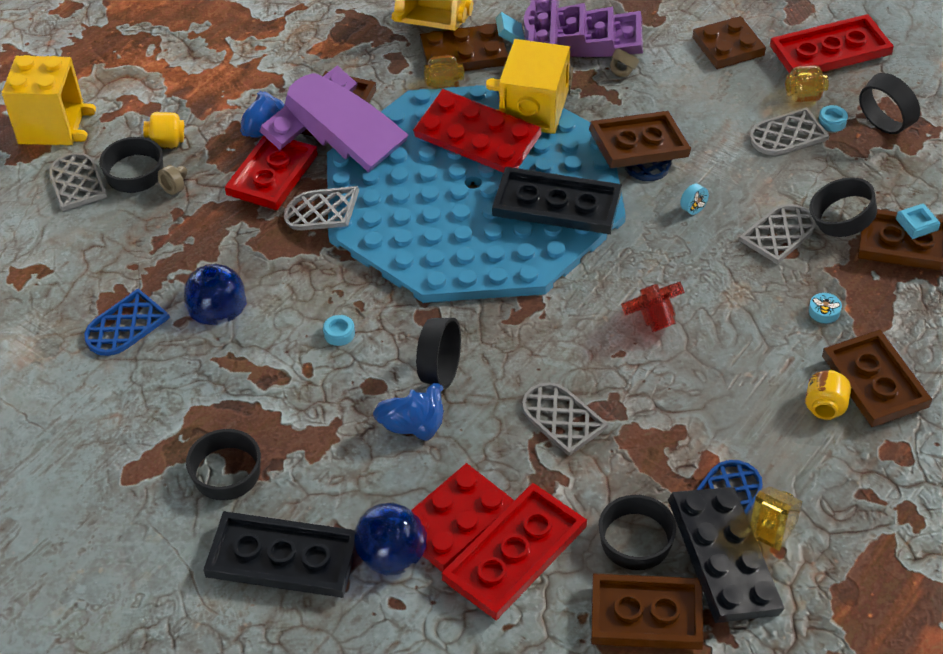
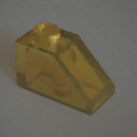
[750,486,803,551]

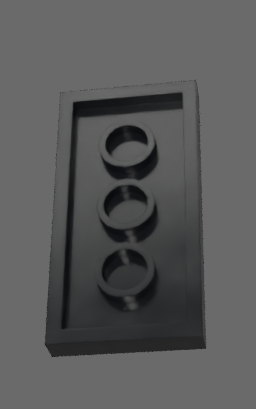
[492,167,622,235]
[668,487,785,623]
[203,511,359,598]

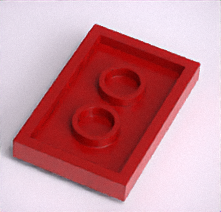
[225,136,318,211]
[394,463,514,572]

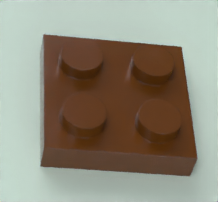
[692,16,766,69]

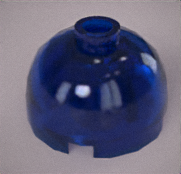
[184,263,247,325]
[354,502,427,576]

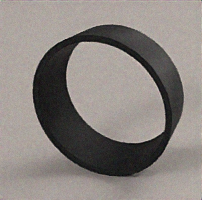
[859,73,920,134]
[99,137,163,193]
[809,177,877,237]
[416,318,461,389]
[186,429,261,500]
[599,495,677,570]

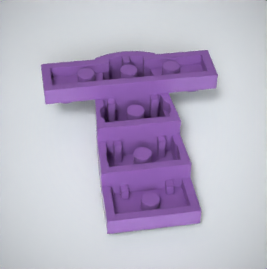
[524,0,643,57]
[259,65,408,173]

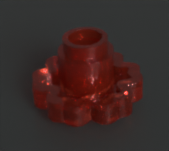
[621,281,685,332]

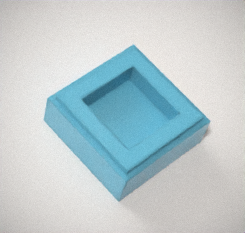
[496,12,525,44]
[896,203,940,239]

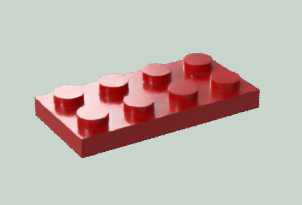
[770,14,894,79]
[413,89,541,173]
[441,483,587,621]

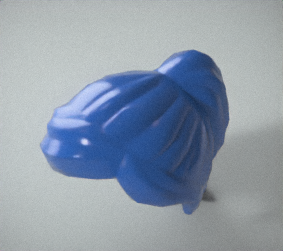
[240,91,285,138]
[373,383,444,441]

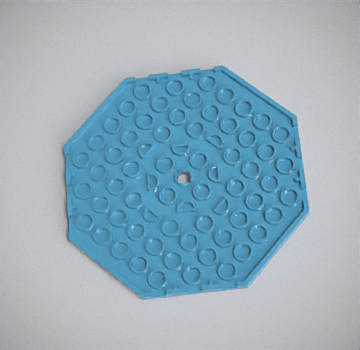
[327,85,626,303]

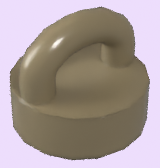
[610,48,639,77]
[158,165,187,195]

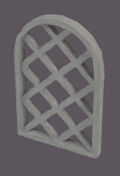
[750,107,829,156]
[49,152,107,212]
[284,186,360,230]
[739,204,816,264]
[522,382,608,456]

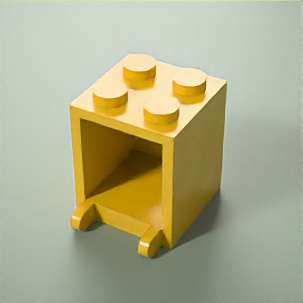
[391,0,473,31]
[486,39,570,134]
[2,55,96,145]

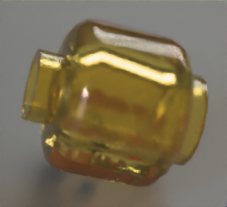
[424,55,464,89]
[785,65,829,103]

